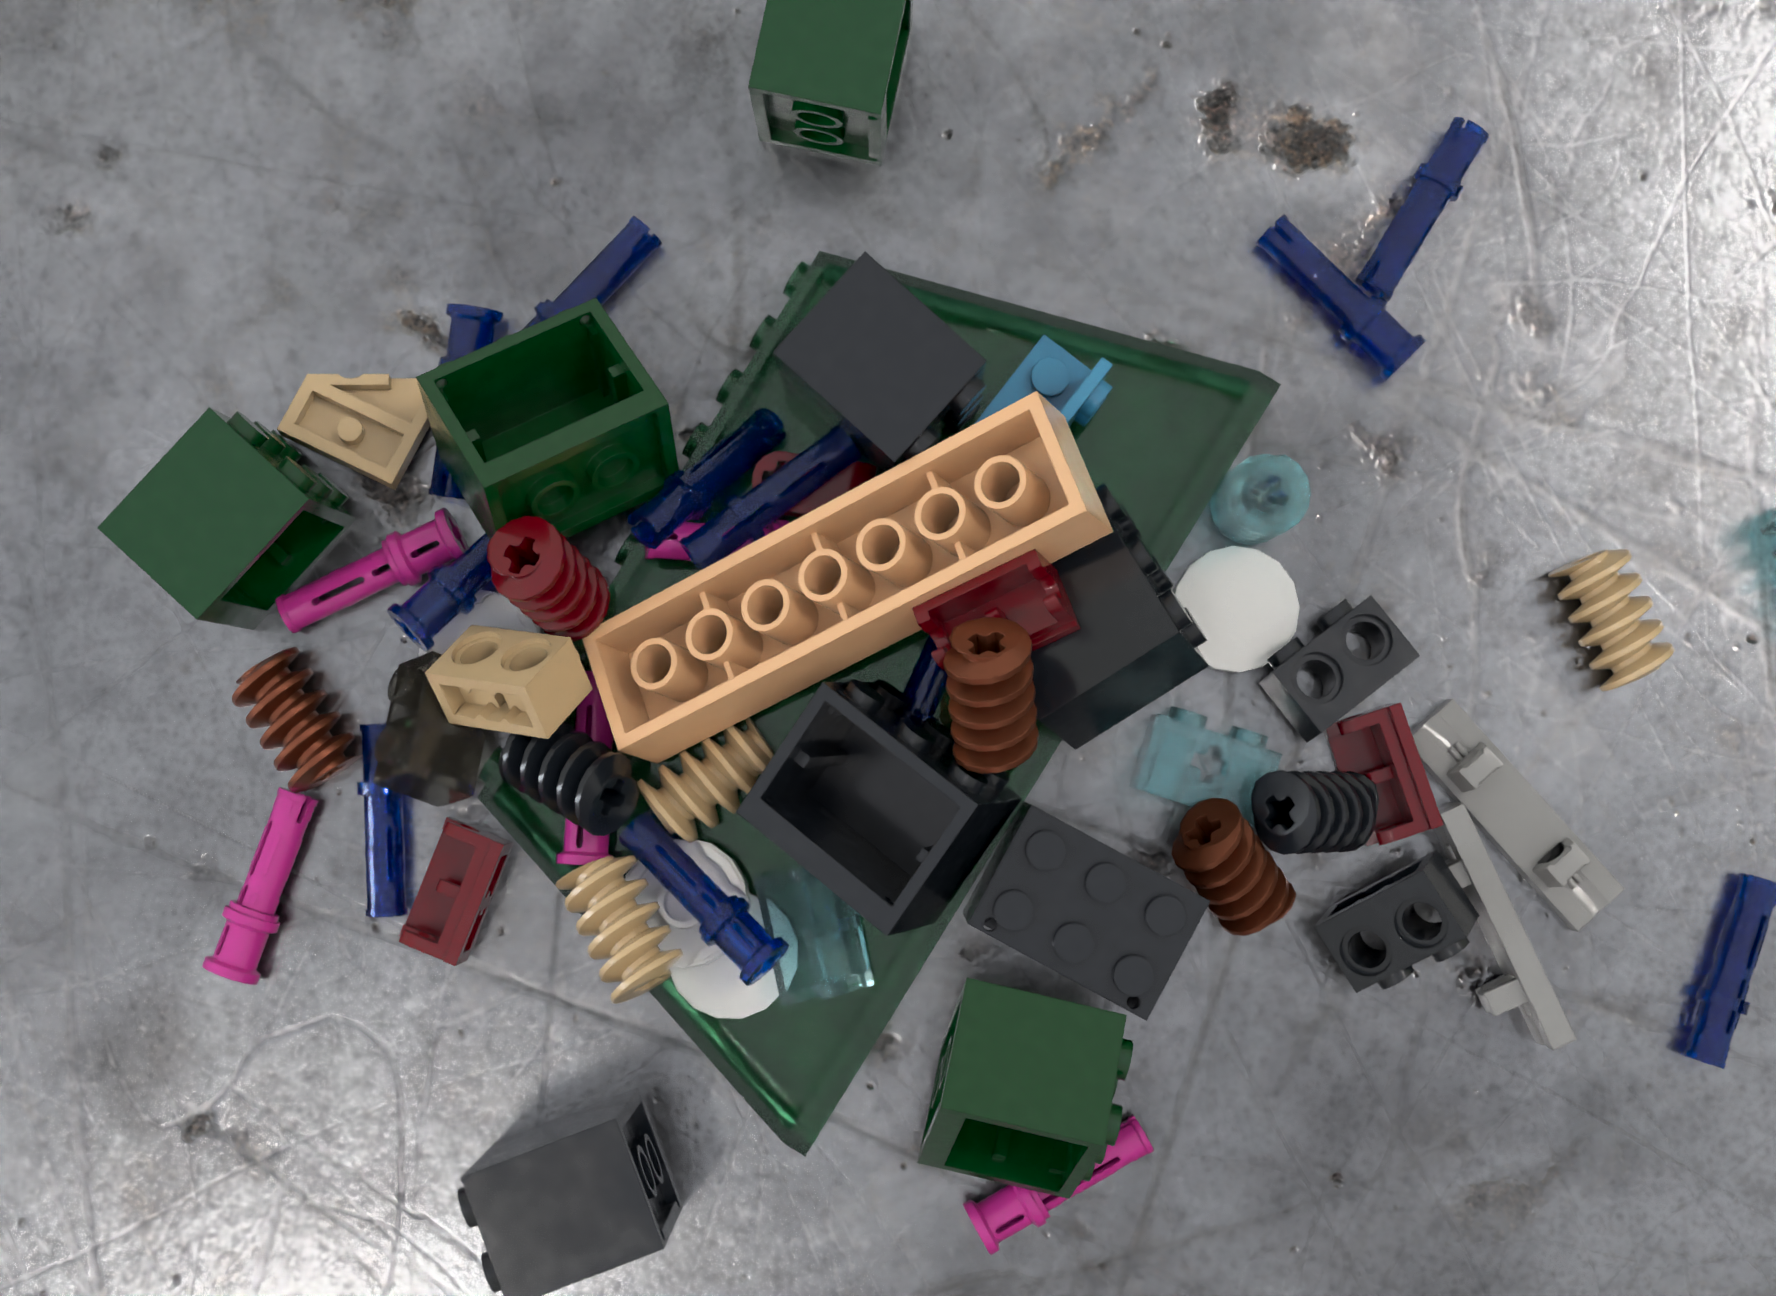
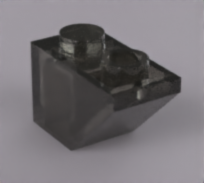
[373,651,486,807]

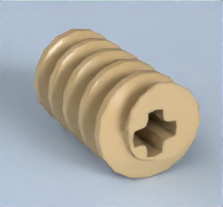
[1548,549,1675,691]
[637,717,775,843]
[555,855,683,1004]

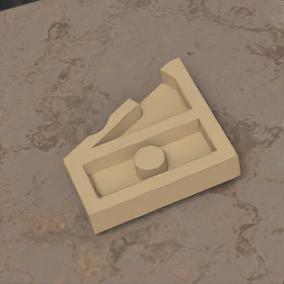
[277,374,430,490]

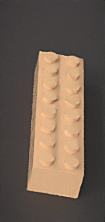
[582,391,1113,764]

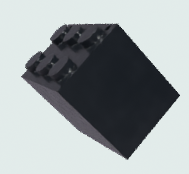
[773,252,987,474]
[1030,482,1209,750]
[736,679,1022,936]
[963,801,1210,1021]
[457,1088,683,1296]

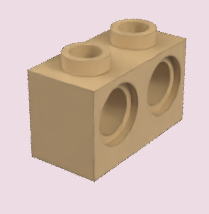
[425,625,593,739]

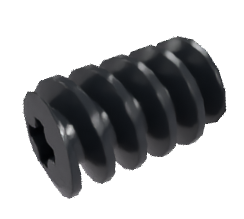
[499,721,639,836]
[1251,770,1379,855]

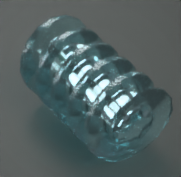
[1210,454,1311,545]

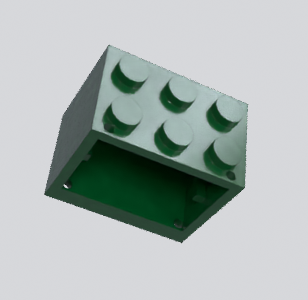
[748,0,913,166]
[416,298,681,540]
[97,407,356,630]
[917,978,1133,1199]

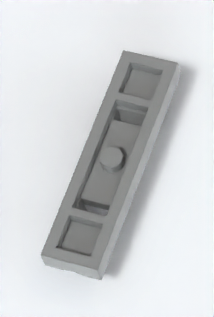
[1411,699,1625,932]
[1433,802,1577,1051]

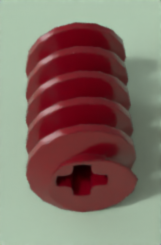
[487,516,611,642]

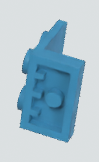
[974,334,1113,427]

